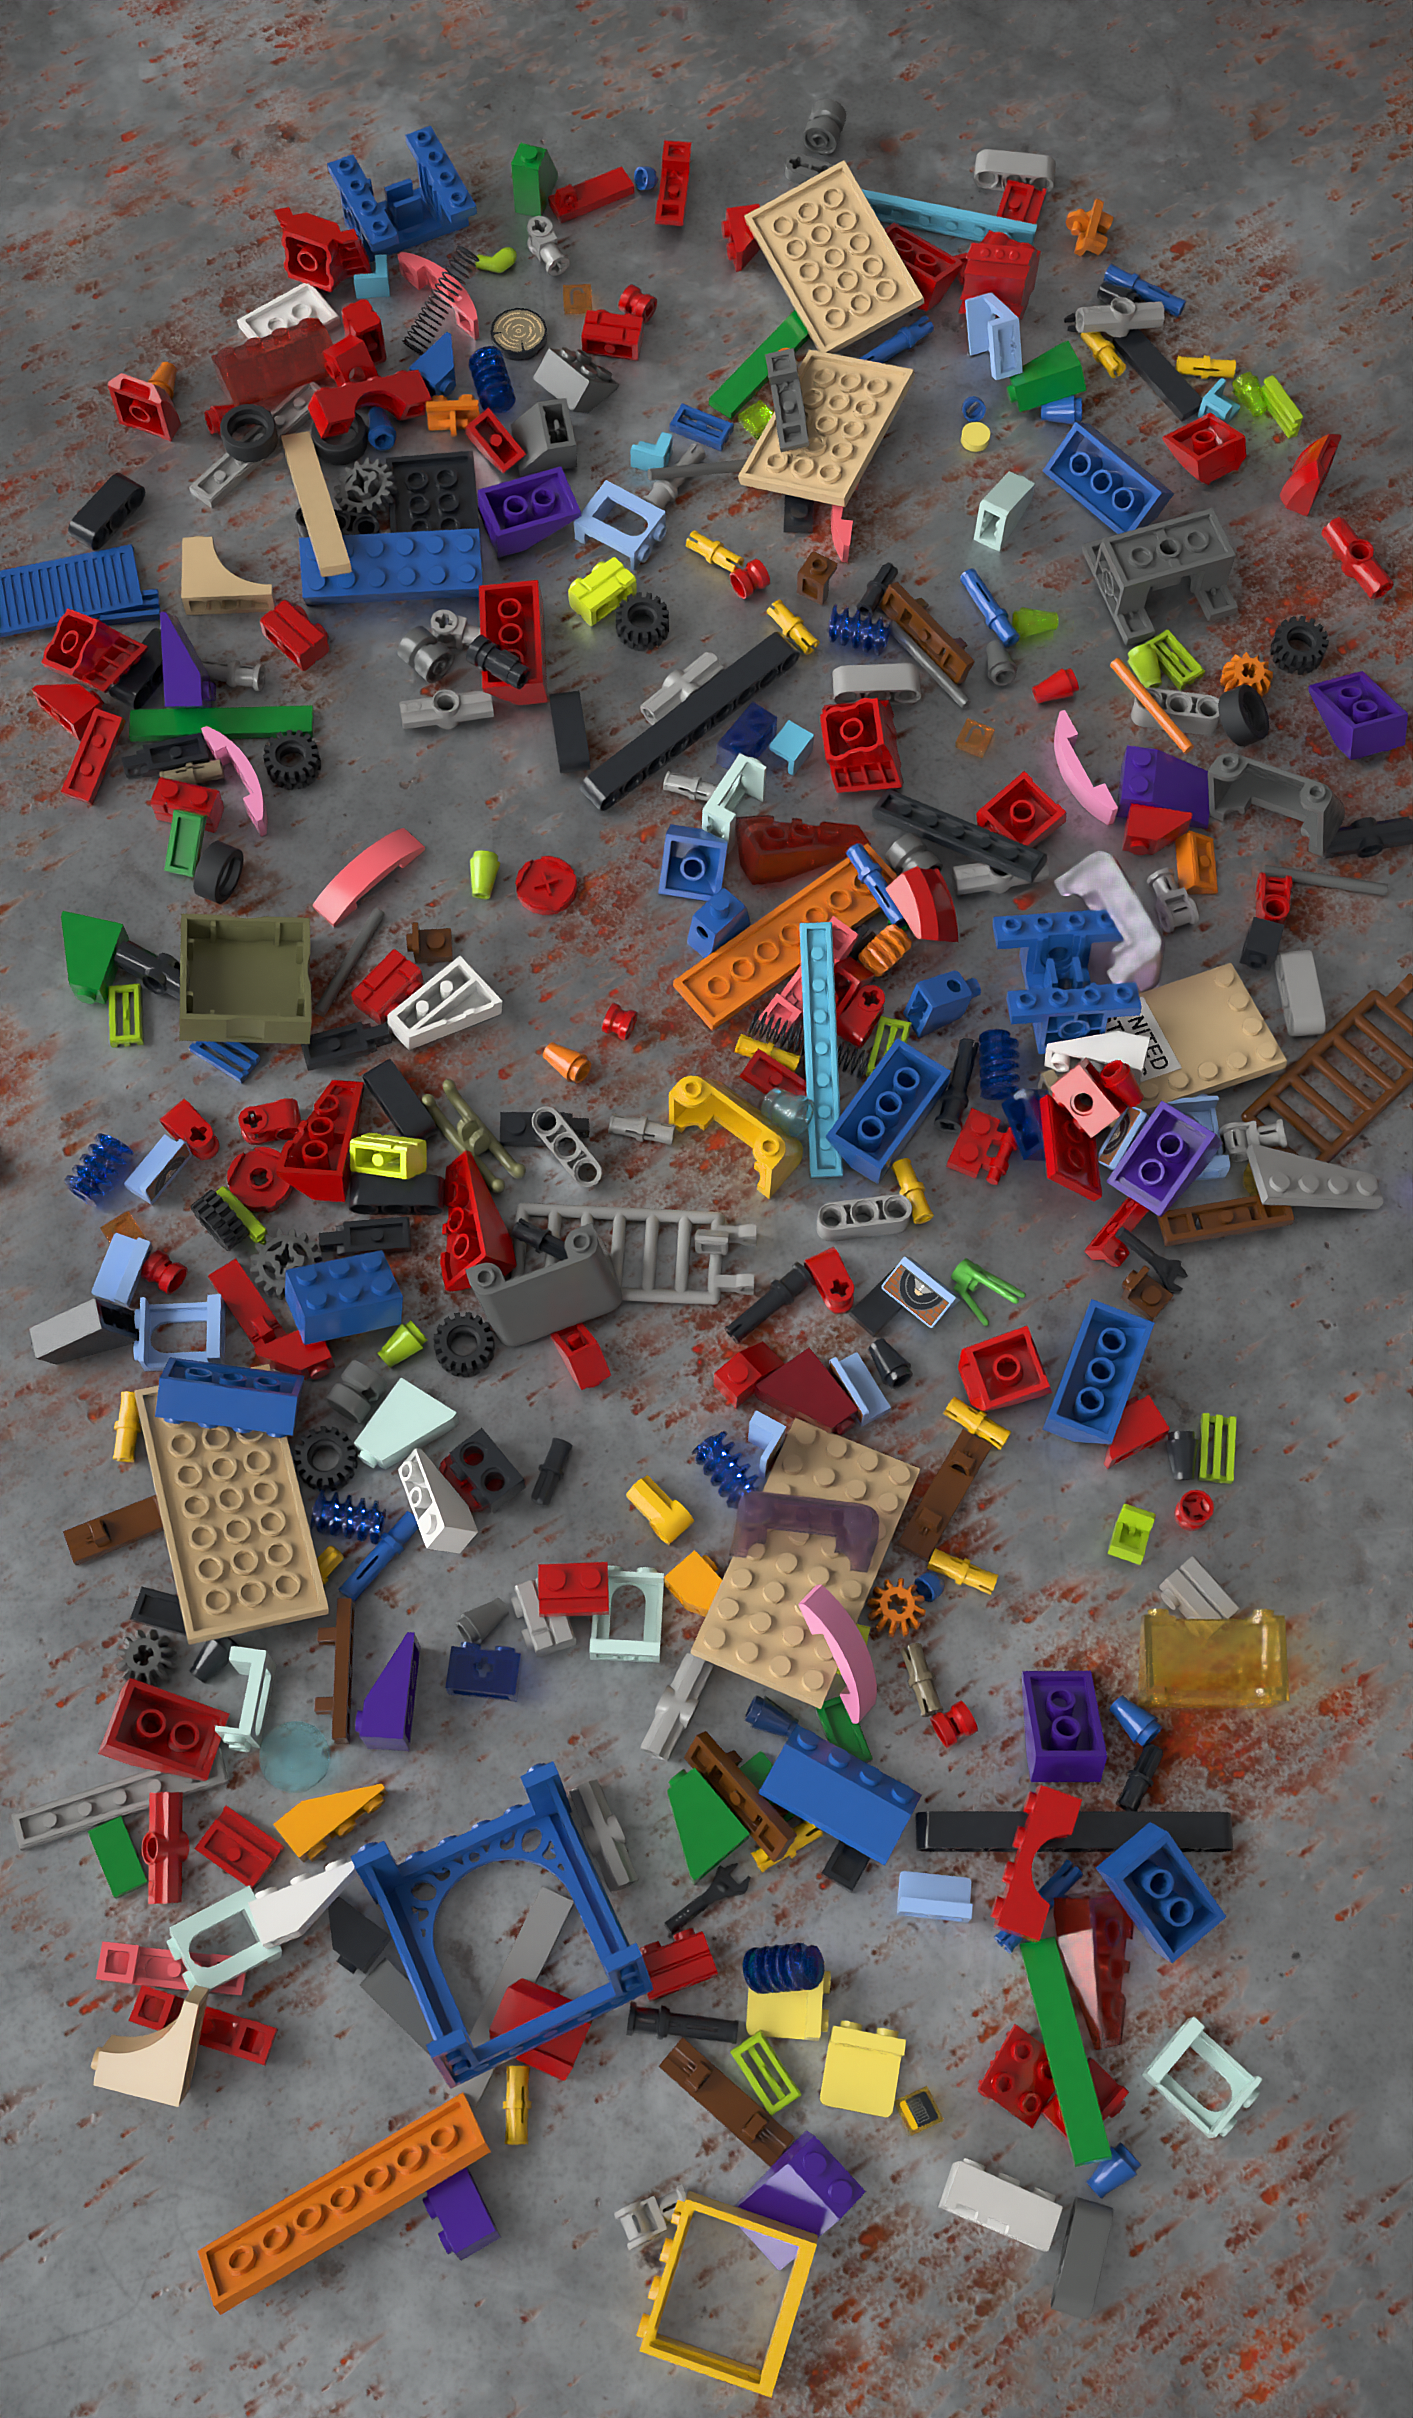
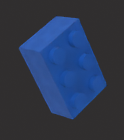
[285,1250,403,1345]
[1096,1822,1227,1963]

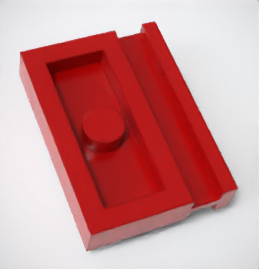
[996,179,1047,225]
[538,1562,609,1617]
[194,1805,285,1891]

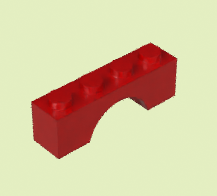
[308,370,432,439]
[990,1785,1082,1943]

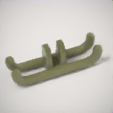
[422,1079,526,1194]

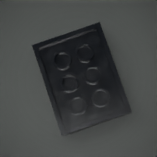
[386,450,480,533]

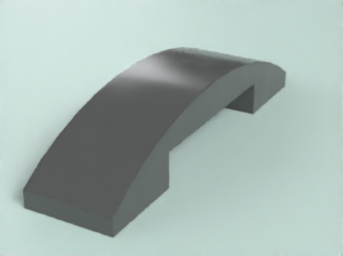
[765,348,810,452]

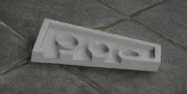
[1246,1143,1384,1209]

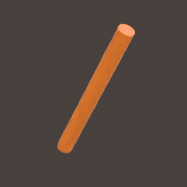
[1110,658,1194,754]

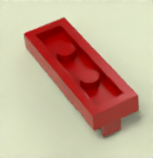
[548,166,635,224]
[61,708,126,805]
[739,1048,808,1124]
[1084,1197,1149,1267]
[208,1258,287,1348]

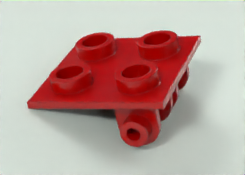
[977,2024,1055,2129]

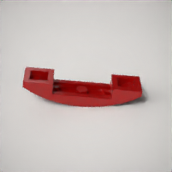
[655,140,692,226]
[128,1985,278,2066]

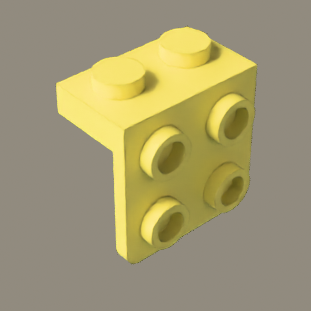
[746,1960,831,2041]
[820,2021,906,2118]

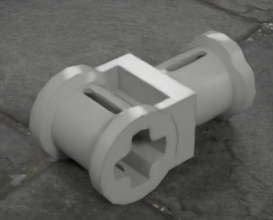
[527,216,570,276]
[431,610,480,650]
[1147,868,1199,933]
[1219,1119,1288,1163]
[614,2183,695,2250]

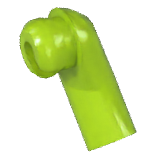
[476,247,517,273]

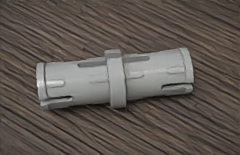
[663,771,726,805]
[608,1113,676,1145]

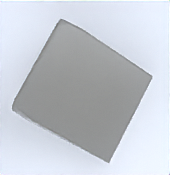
[695,1229,730,1255]

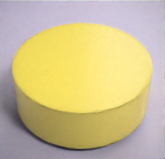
[961,422,990,452]

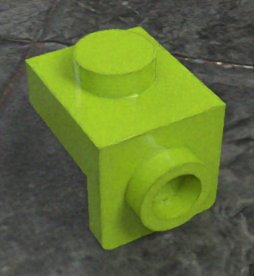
[1107,1504,1156,1565]

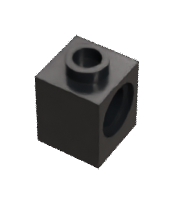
[1239,917,1284,971]

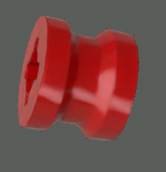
[602,1002,638,1041]

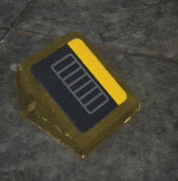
[894,2086,944,2137]

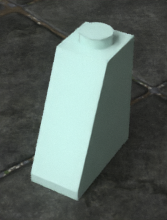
[974,471,1035,552]
[354,1378,459,1470]

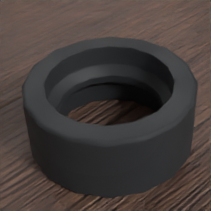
[220,404,278,463]
[311,411,368,465]
[1218,685,1270,747]
[193,840,244,904]

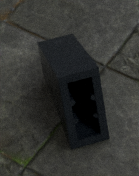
[29,1298,139,1365]

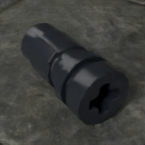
[466,635,531,690]

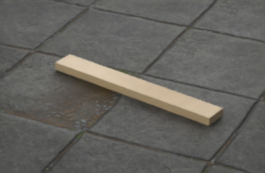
[281,431,352,577]

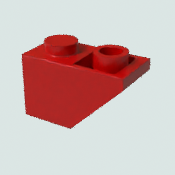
[721,204,761,272]

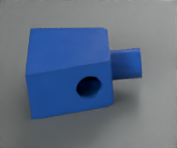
[687,888,751,958]
[903,970,981,1038]

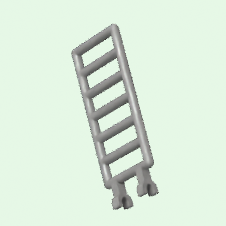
[510,1203,757,1305]

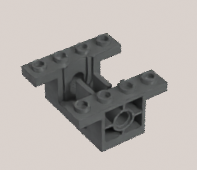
[1082,508,1238,646]

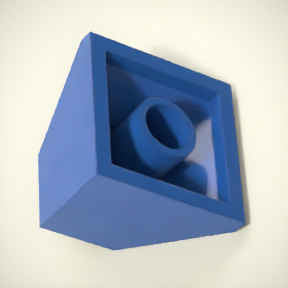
[658,824,728,901]

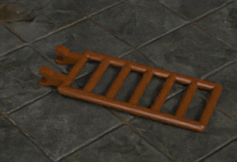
[1241,973,1413,1163]

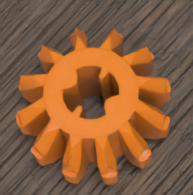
[1220,652,1273,698]
[859,924,912,977]
[867,1578,926,1638]

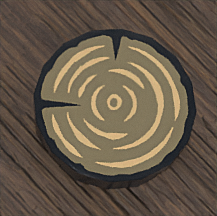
[490,308,547,360]

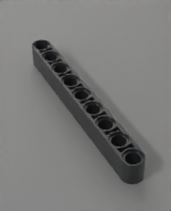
[580,632,800,811]
[915,1811,1233,1852]

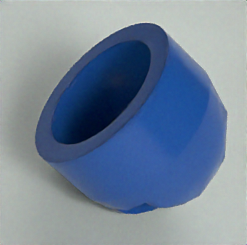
[634,166,658,190]
[962,396,986,422]
[914,1571,945,1602]

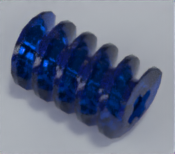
[468,346,516,414]
[827,604,893,656]
[979,1028,1021,1101]
[64,1133,134,1207]
[692,1431,759,1509]
[310,1489,386,1545]
[742,1942,825,1994]

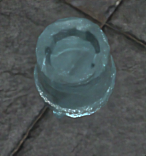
[761,1087,815,1137]

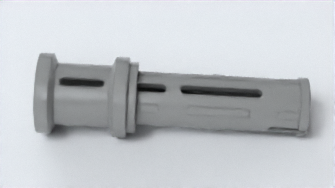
[641,443,706,510]
[200,659,266,691]

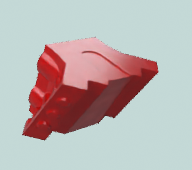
[274,207,373,292]
[958,230,1041,320]
[41,608,149,694]
[820,698,904,793]

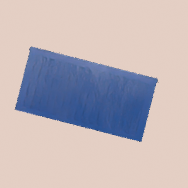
[0,544,144,637]

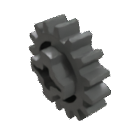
[334,458,398,518]
[250,1228,323,1300]

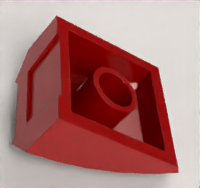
[108,373,181,441]
[1162,413,1246,485]
[1279,434,1342,517]
[976,771,1066,848]
[886,866,959,943]
[958,1325,1053,1411]
[489,1978,593,2081]

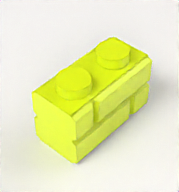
[568,557,637,627]
[350,1132,427,1179]

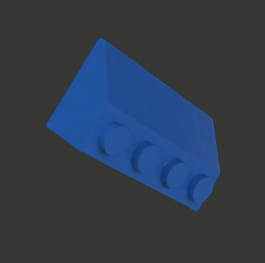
[1042,422,1174,534]
[826,1038,952,1184]
[1042,1299,1155,1444]
[155,1357,304,1438]
[758,1724,922,1866]

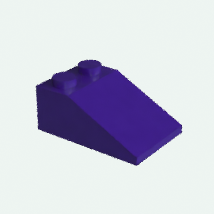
[477,466,581,558]
[160,612,216,709]
[1308,671,1408,760]
[1116,745,1209,829]
[1106,1100,1223,1217]
[355,1632,421,1752]
[1021,1671,1107,1782]
[734,2130,866,2271]

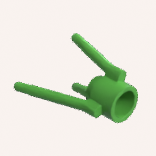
[951,1258,1026,1326]

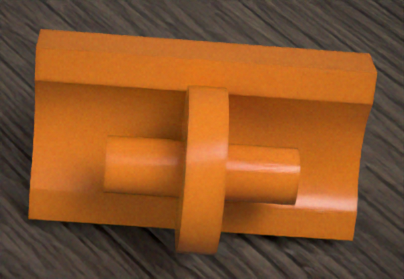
[1065,198,1113,257]
[426,394,480,437]

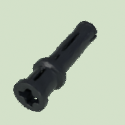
[934,1038,980,1133]
[724,1261,815,1344]
[626,2001,739,2044]

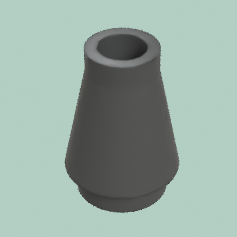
[986,640,1018,686]
[456,1597,509,1645]

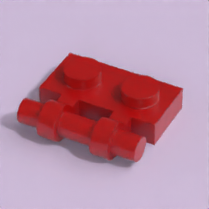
[946,1108,1022,1185]

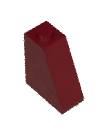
[755,1347,858,1435]

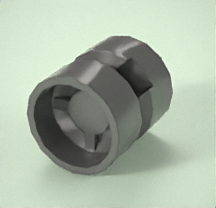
[802,99,847,155]
[397,626,455,683]
[885,832,943,874]
[325,1360,388,1424]

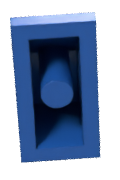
[409,332,456,398]

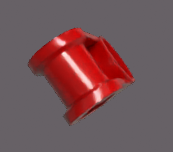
[1255,872,1292,925]
[836,985,885,1049]
[238,1098,302,1145]
[159,1099,220,1160]
[803,1247,855,1314]

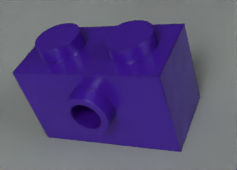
[422,2167,501,2261]

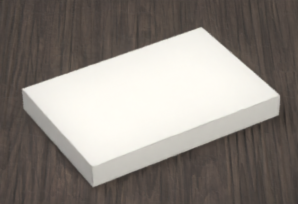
[237,283,341,364]

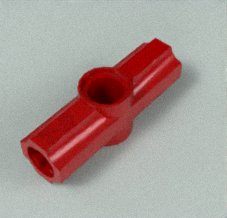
[1321,517,1394,600]
[142,1792,190,1904]

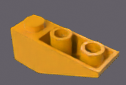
[664,1550,722,1617]
[273,1783,388,1863]

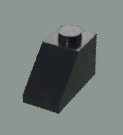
[328,1896,392,1974]

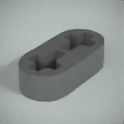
[784,153,833,184]

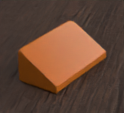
[1175,831,1218,894]

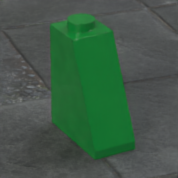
[511,143,558,217]
[1006,340,1087,412]
[61,911,129,1004]
[667,1767,750,1885]

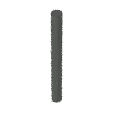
[648,459,747,481]
[885,619,971,709]
[1262,865,1388,896]
[314,908,385,1017]

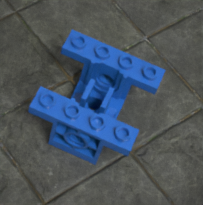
[327,126,477,263]
[993,908,1142,1054]

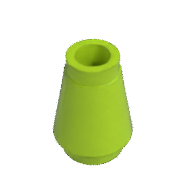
[1128,643,1163,688]
[470,850,501,899]
[377,1320,428,1368]

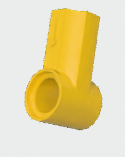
[626,1475,695,1545]

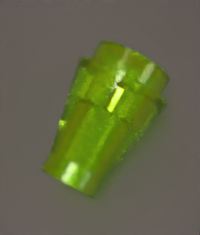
[1231,372,1268,418]
[1012,607,1058,637]

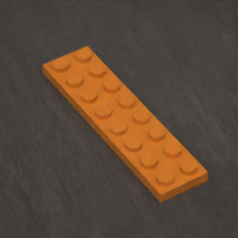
[673,843,898,1031]
[197,2092,491,2315]

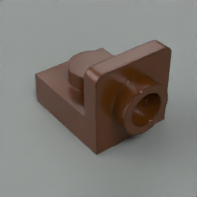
[796,552,837,605]
[406,922,453,964]
[1120,1265,1174,1322]

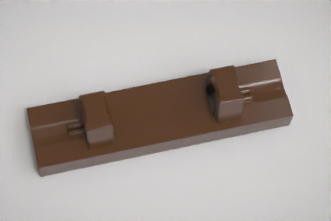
[879,582,975,686]
[1157,1195,1295,1247]
[897,1429,992,1562]
[63,1495,164,1566]
[314,1598,355,1744]
[684,1731,797,1862]
[658,2037,795,2167]

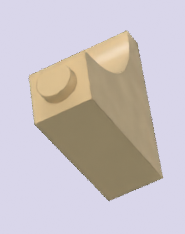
[181,536,276,615]
[91,1985,209,2107]

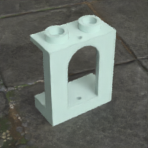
[702,753,767,854]
[589,1566,664,1663]
[215,1646,276,1752]
[166,1885,282,1992]
[1141,2017,1263,2138]

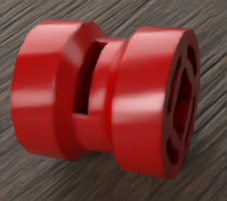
[618,284,657,324]
[729,559,770,599]
[140,1250,188,1295]
[1174,1490,1214,1531]
[930,1700,978,1748]

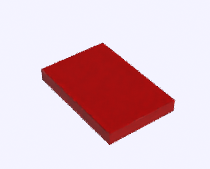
[1039,1094,1102,1202]

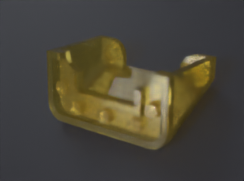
[1138,1609,1290,1709]

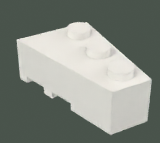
[387,956,503,1050]
[938,2158,1063,2252]

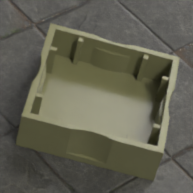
[179,914,311,1044]

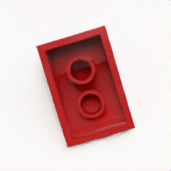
[98,1678,230,1782]

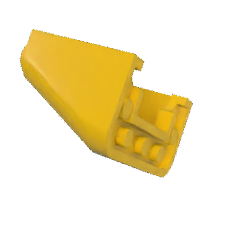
[669,1076,803,1199]

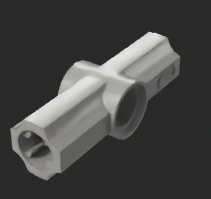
[1075,297,1165,337]
[640,652,724,725]
[399,689,494,729]
[951,861,1049,895]
[640,1653,714,1762]
[569,1779,639,1893]

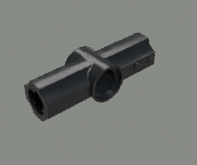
[1323,816,1413,859]
[114,940,180,1000]

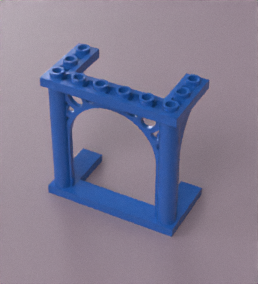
[350,1761,654,2089]

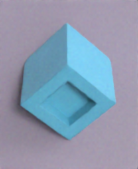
[353,255,390,299]
[1197,378,1240,424]
[630,432,673,471]
[770,720,814,776]

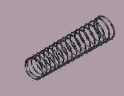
[402,246,479,355]
[747,1008,871,1079]

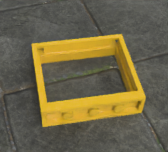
[636,2190,818,2398]

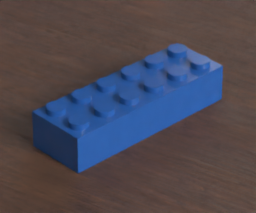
[299,528,484,606]

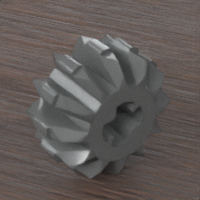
[116,1629,177,1687]

